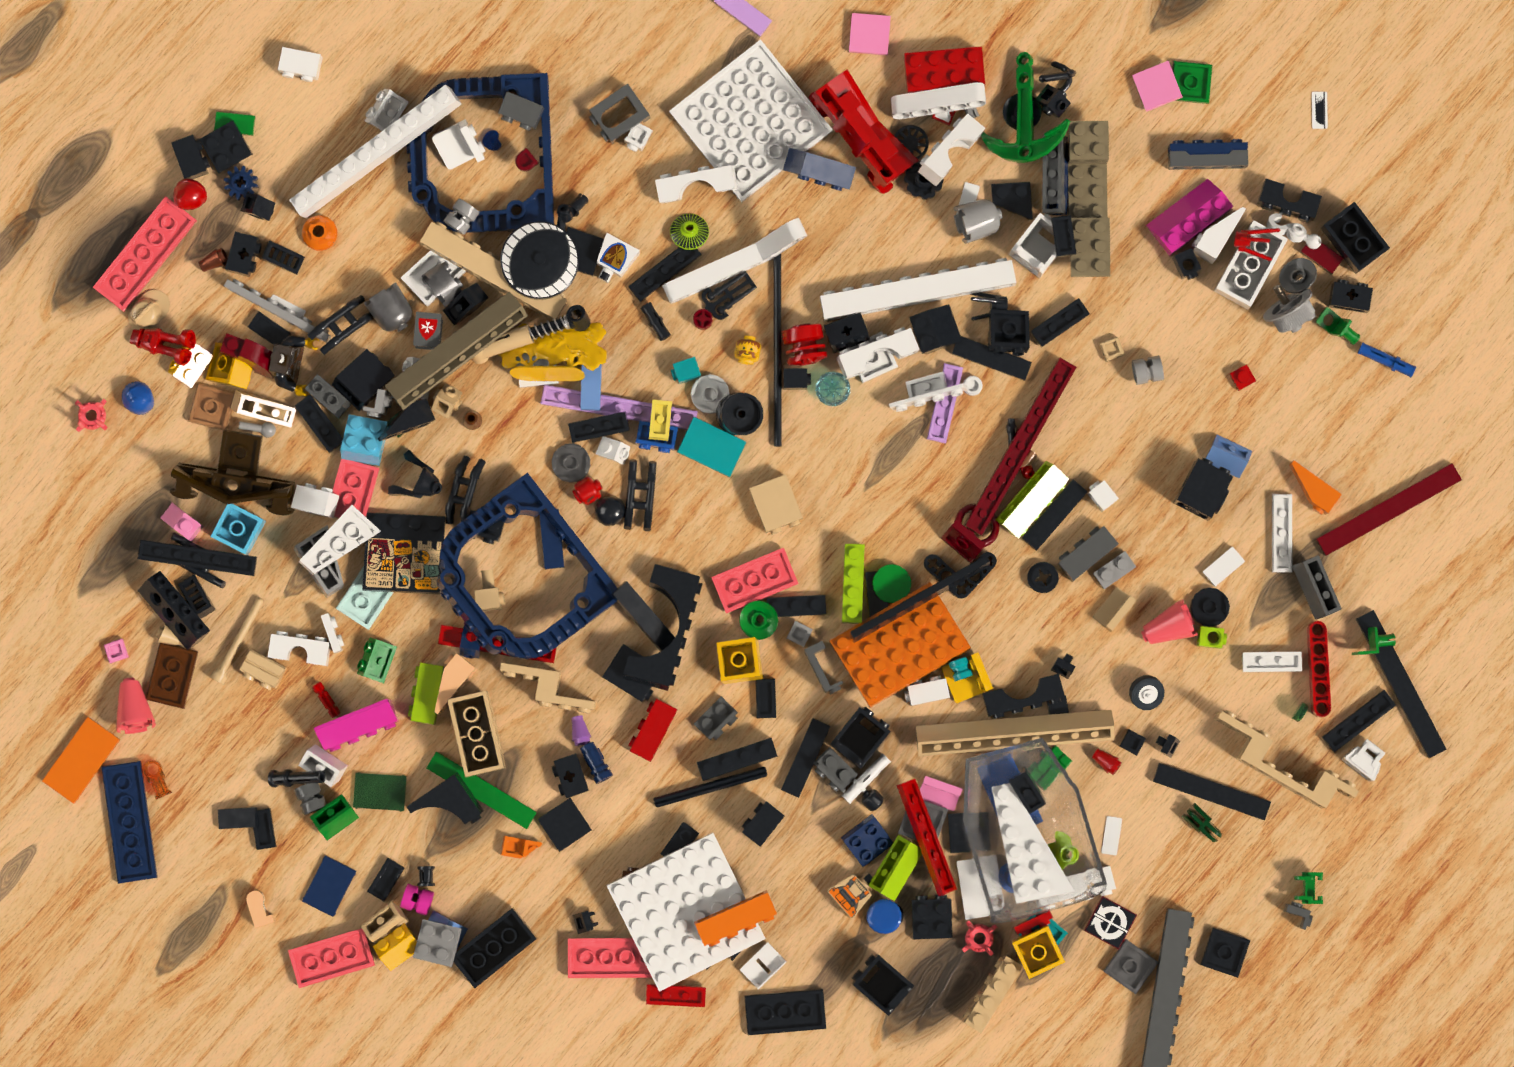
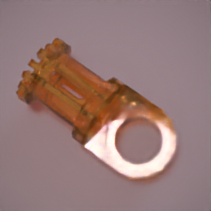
[143,760,172,799]

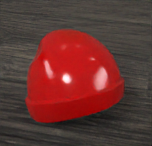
[173,179,207,210]

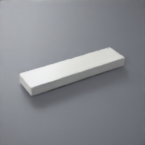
[1272,494,1292,573]

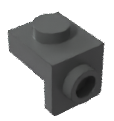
[1284,901,1313,930]

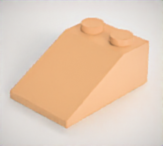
[435,653,478,715]

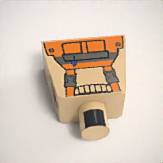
[827,872,873,919]

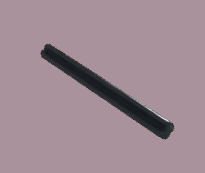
[653,767,768,808]

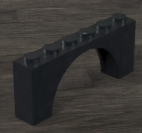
[623,564,703,691]

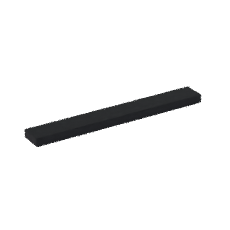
[850,556,990,643]
[1356,610,1447,758]

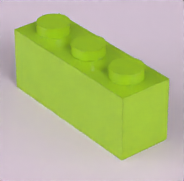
[408,663,445,725]
[868,835,922,901]

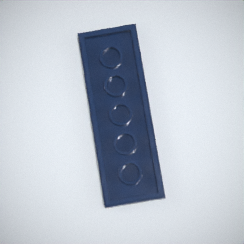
[102,761,158,884]

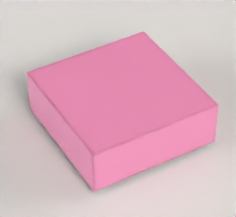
[104,639,129,664]

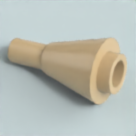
[156,624,184,647]

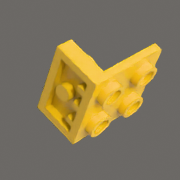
[941,652,993,703]

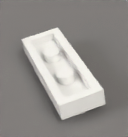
[1242,652,1302,672]

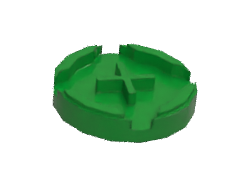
[872,564,911,604]

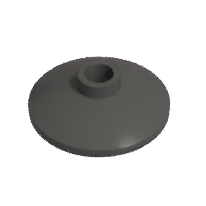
[1279,258,1317,293]

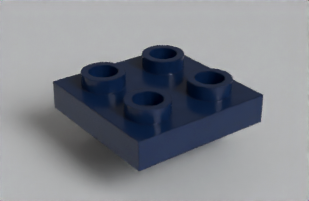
[841,814,894,867]

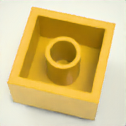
[716,637,763,684]
[1012,925,1065,979]

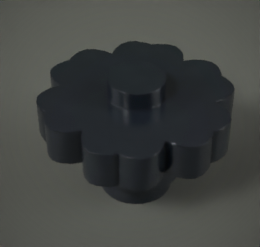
[904,161,944,200]

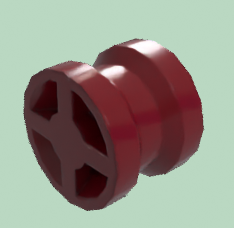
[693,309,713,330]

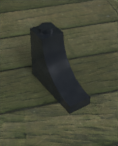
[406,772,484,824]

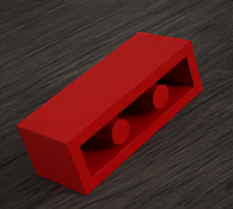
[628,699,678,762]

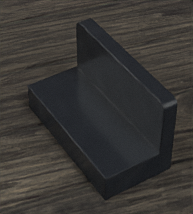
[1009,766,1046,814]

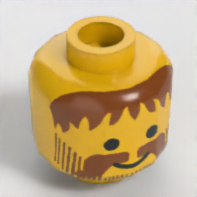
[734,336,761,365]

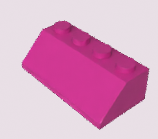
[1146,179,1234,256]
[314,698,399,752]

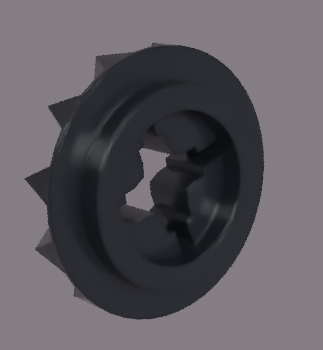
[1027,562,1059,593]

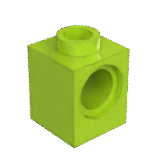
[1197,626,1227,649]

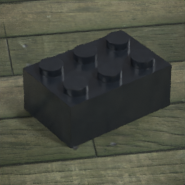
[1321,202,1390,274]

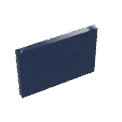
[302,856,356,917]

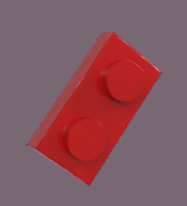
[1013,910,1053,936]

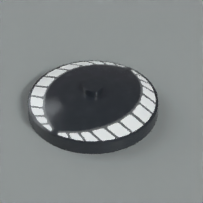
[500,221,579,300]

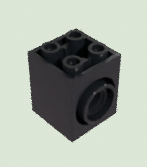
[1173,458,1233,521]

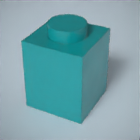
[670,357,701,384]

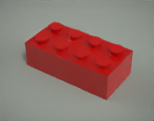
[904,46,986,93]

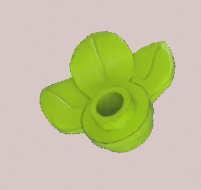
[1048,831,1079,870]

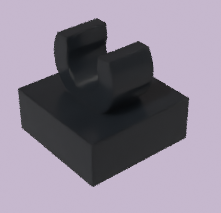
[1051,653,1076,679]
[1155,734,1180,758]
[572,911,598,934]

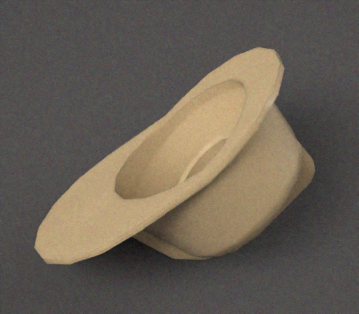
[128,290,170,330]

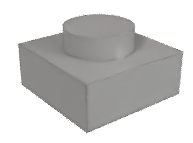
[786,621,813,647]

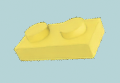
[649,400,672,441]

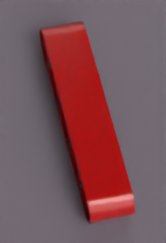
[1307,621,1331,717]

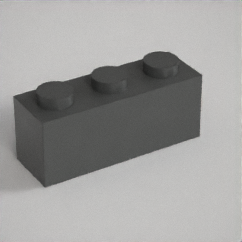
[1058,526,1119,582]
[1292,555,1342,620]

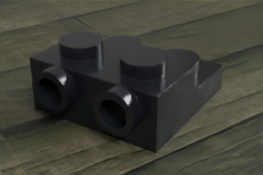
[988,309,1030,356]
[911,895,953,940]

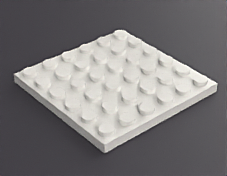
[669,39,833,203]
[607,832,766,992]

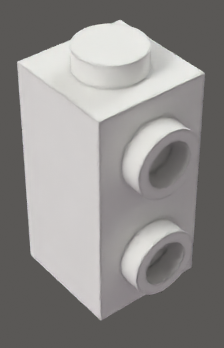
[904,676,950,706]

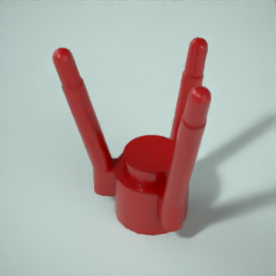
[1234,228,1281,261]

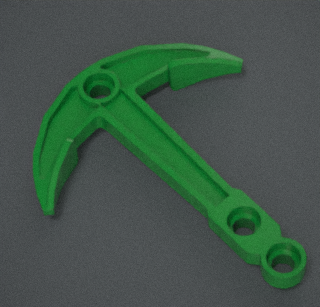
[981,52,1070,163]

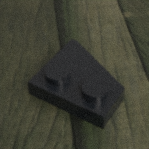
[991,182,1033,220]

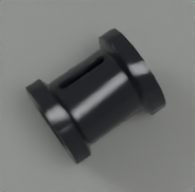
[417,866,435,886]

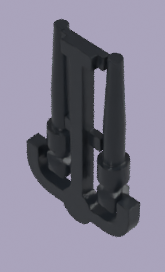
[702,271,757,320]

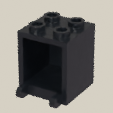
[830,707,891,769]
[852,953,914,1016]

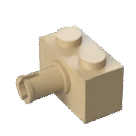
[474,570,505,611]

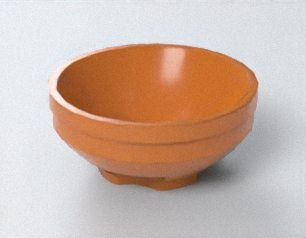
[302,215,338,251]

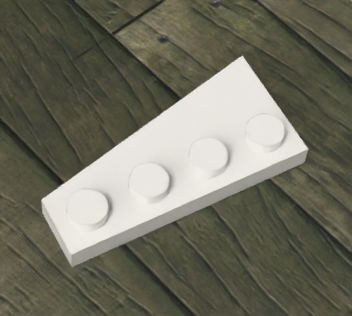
[299,505,381,575]

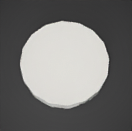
[691,374,730,414]

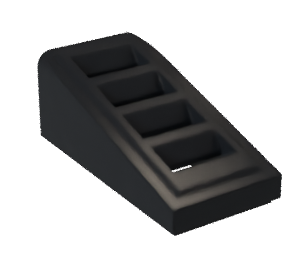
[260,241,305,275]
[178,574,216,619]

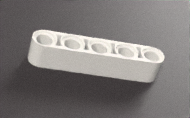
[891,82,986,120]

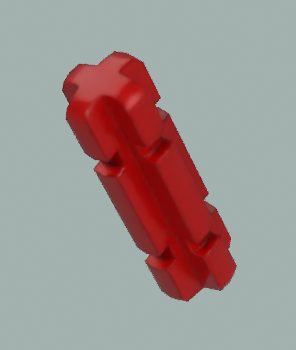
[312,682,341,718]

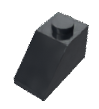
[443,283,488,326]

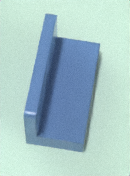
[1206,435,1252,478]

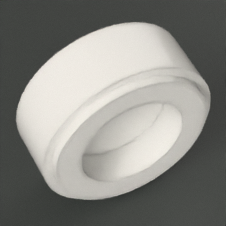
[963,376,983,396]

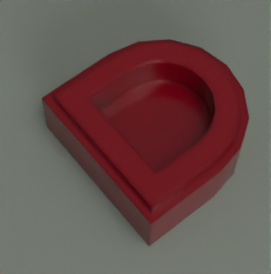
[515,148,539,172]

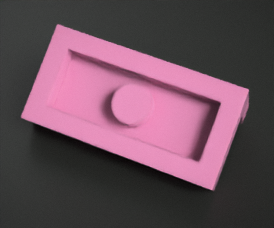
[920,776,963,811]

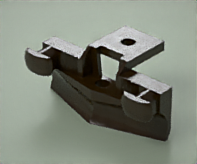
[169,430,295,516]

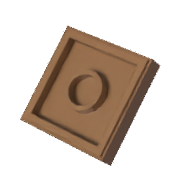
[188,384,235,430]

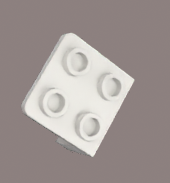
[432,119,486,169]

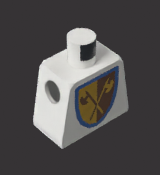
[596,233,640,283]

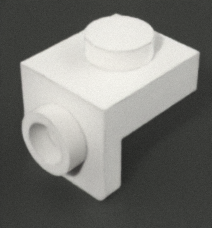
[624,123,653,152]
[596,436,630,465]

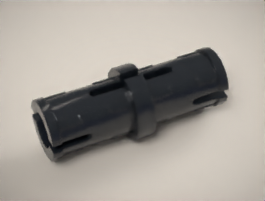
[640,302,671,341]

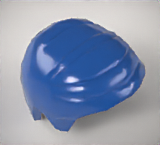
[122,381,154,415]

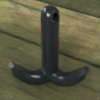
[1039,61,1076,92]

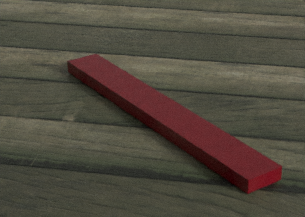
[1316,463,1462,556]

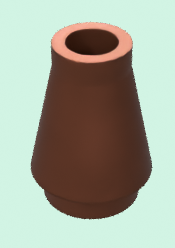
[198,248,228,272]

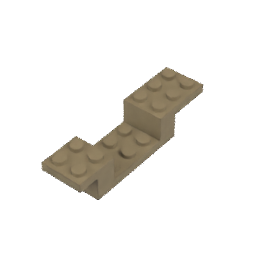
[1068,121,1110,277]

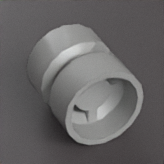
[443,198,480,235]
[1132,355,1164,385]

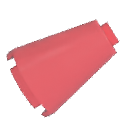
[1141,599,1198,644]
[116,678,156,734]

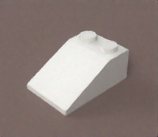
[1192,207,1246,264]

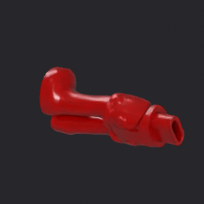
[130,328,196,366]

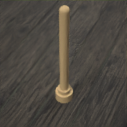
[210,597,263,685]

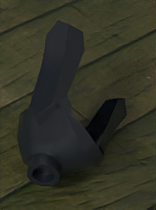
[388,450,442,499]

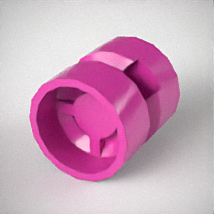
[400,883,434,916]

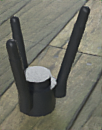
[970,292,1008,321]

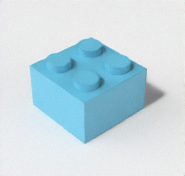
[340,414,388,466]
[210,504,266,555]

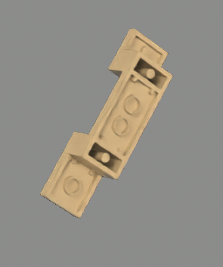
[1214,710,1359,808]

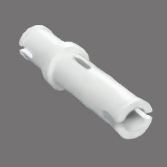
[841,753,891,804]

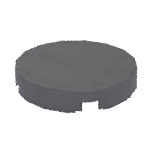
[552,443,591,483]

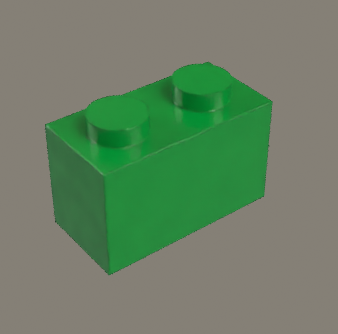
[310,794,359,841]

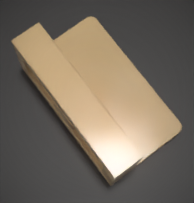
[1093,587,1137,632]

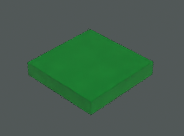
[1172,61,1213,104]

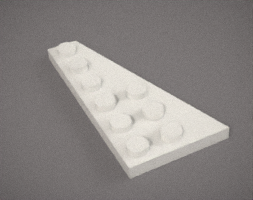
[991,783,1075,904]

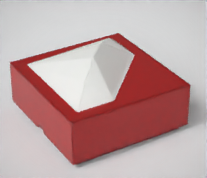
[932,111,956,126]

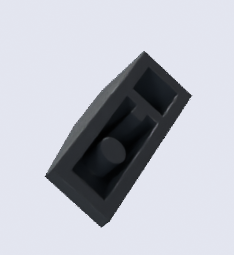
[378,399,435,442]

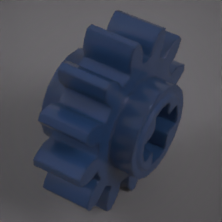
[224,166,259,201]

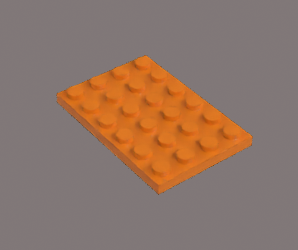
[829,582,971,708]

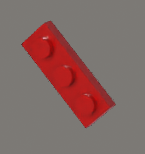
[646,984,706,1007]

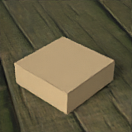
[1099,336,1125,362]

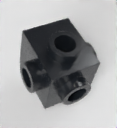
[1036,84,1071,118]

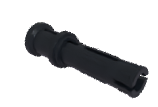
[268,769,325,788]

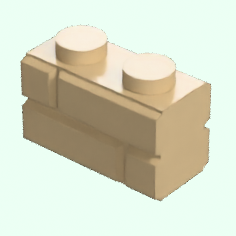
[240,650,287,690]
[361,901,409,944]

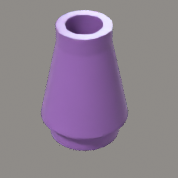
[571,715,591,746]

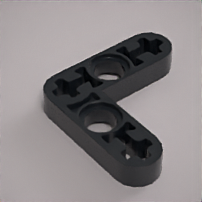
[924,552,997,599]

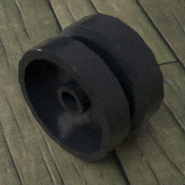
[716,393,763,435]

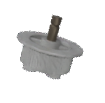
[1263,285,1316,333]

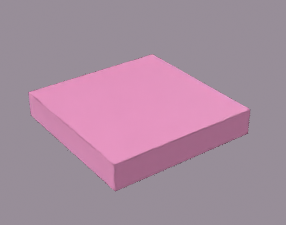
[849,13,891,55]
[1132,61,1182,112]

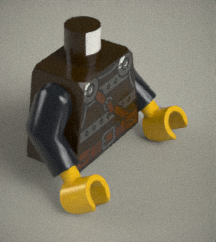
[269,336,319,396]

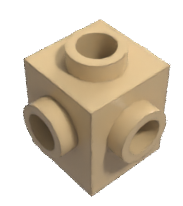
[431,383,463,418]

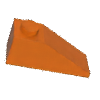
[1289,460,1342,515]

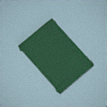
[353,772,407,812]

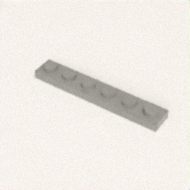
[224,279,332,343]

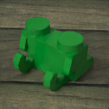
[1294,872,1323,904]

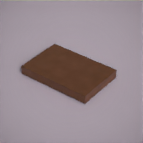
[146,643,199,709]

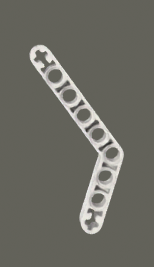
[662,218,807,304]

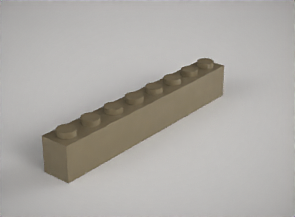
[385,291,528,410]

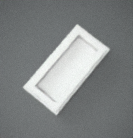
[1202,546,1245,587]

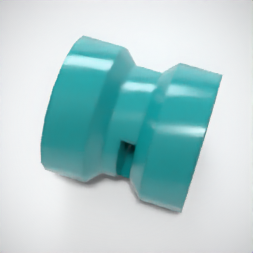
[948,657,973,681]

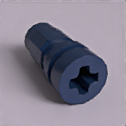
[580,742,613,784]

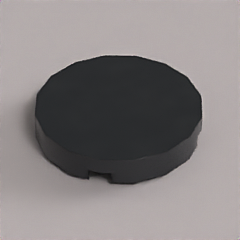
[1190,588,1230,627]

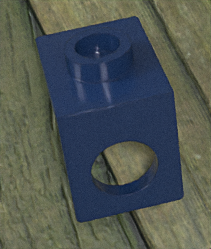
[460,625,480,659]

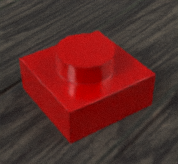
[1229,364,1256,391]

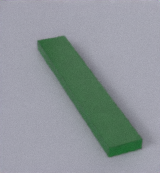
[426,752,537,829]

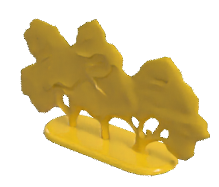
[498,315,607,381]

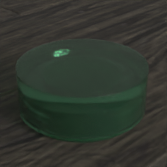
[1292,702,1309,722]

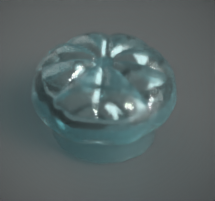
[815,371,850,406]

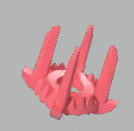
[75,399,108,432]
[962,920,998,956]

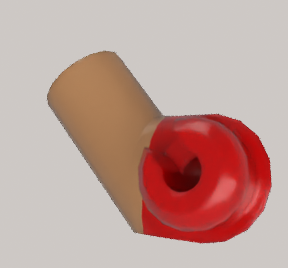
[1020,450,1037,479]

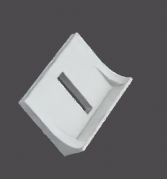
[740,942,787,990]

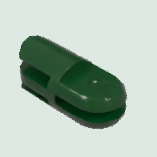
[1181,803,1222,842]

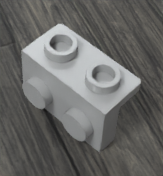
[363,389,393,418]

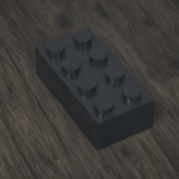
[453,907,538,988]

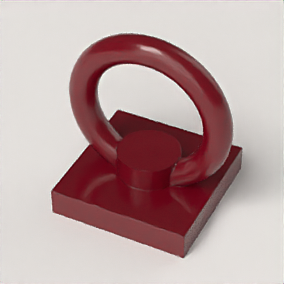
[941,503,1000,563]

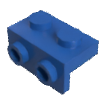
[635,421,678,453]

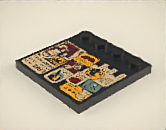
[362,513,446,594]

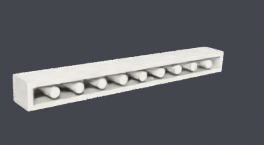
[289,85,462,218]
[820,258,1016,322]

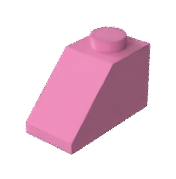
[161,503,203,542]

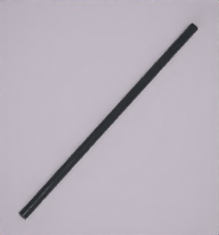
[774,254,782,447]

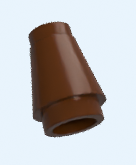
[463,411,482,430]

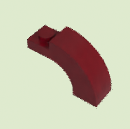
[219,333,274,379]

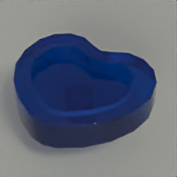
[482,130,502,151]

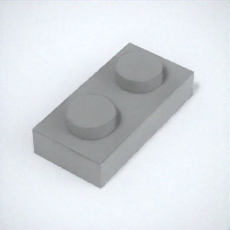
[1093,551,1136,589]

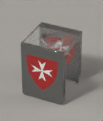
[413,312,443,350]

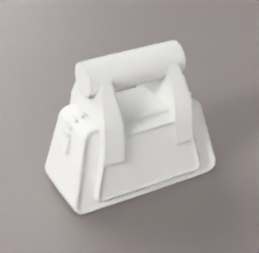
[1342,739,1385,782]

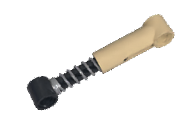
[472,305,591,364]

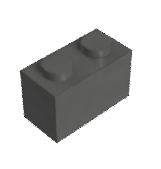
[498,92,545,131]

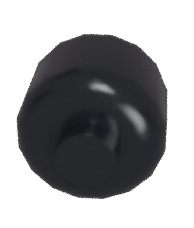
[862,789,884,811]

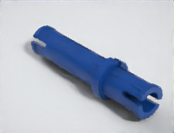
[1357,342,1416,378]

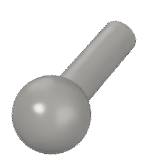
[238,421,276,438]

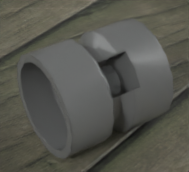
[294,783,327,815]

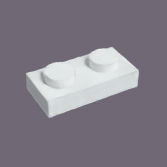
[321,613,344,653]

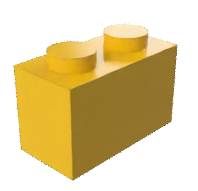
[373,923,417,971]

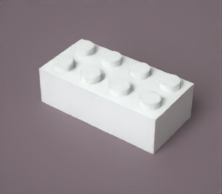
[1214,220,1288,310]

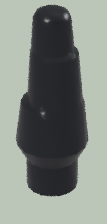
[1006,418,1017,445]

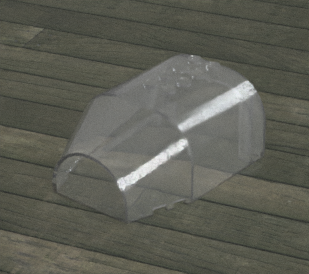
[963,738,1107,923]

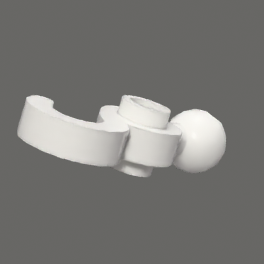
[1266,213,1321,249]

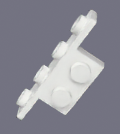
[889,372,968,412]

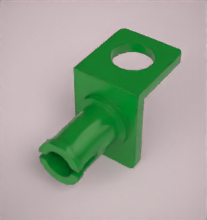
[1316,307,1360,345]
[1352,627,1396,655]

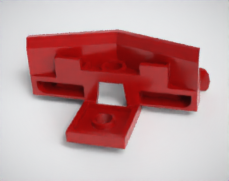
[808,69,919,194]

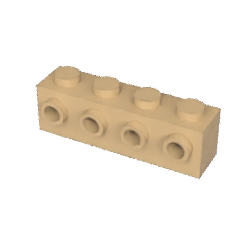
[963,955,1023,1034]

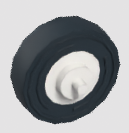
[1129,675,1165,710]

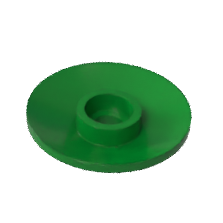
[739,601,778,640]

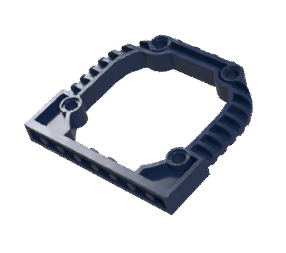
[406,73,554,233]
[437,473,617,659]

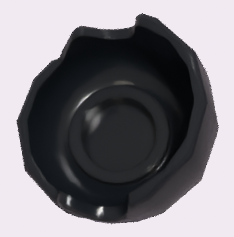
[595,496,625,526]

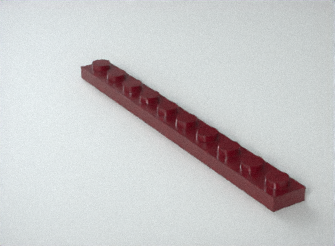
[964,357,1077,536]

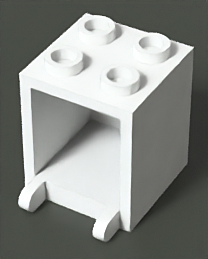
[1009,213,1056,279]

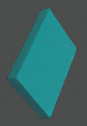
[677,417,746,477]

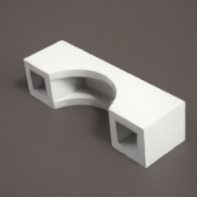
[918,113,985,186]
[655,162,738,204]
[836,327,920,380]

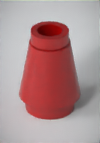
[1092,748,1122,775]

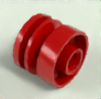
[782,323,828,366]

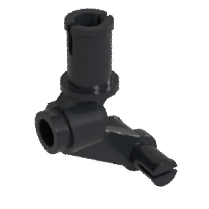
[557,193,589,230]

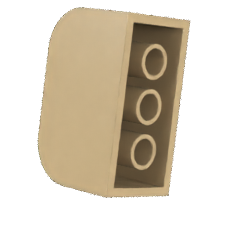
[447,691,506,777]

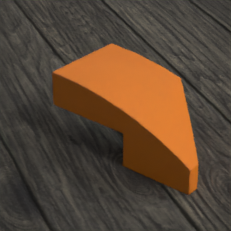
[500,836,542,859]

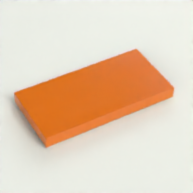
[42,717,121,804]

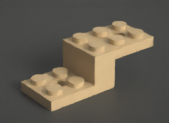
[500,663,596,713]

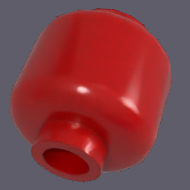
[572,476,603,505]

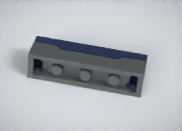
[1042,135,1068,215]
[1168,139,1248,170]

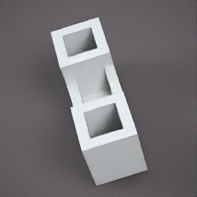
[268,631,331,666]

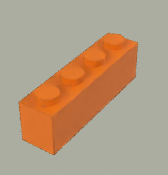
[694,890,777,947]

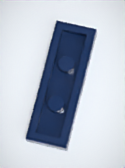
[539,509,565,570]

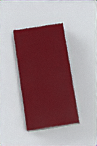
[1300,242,1344,275]

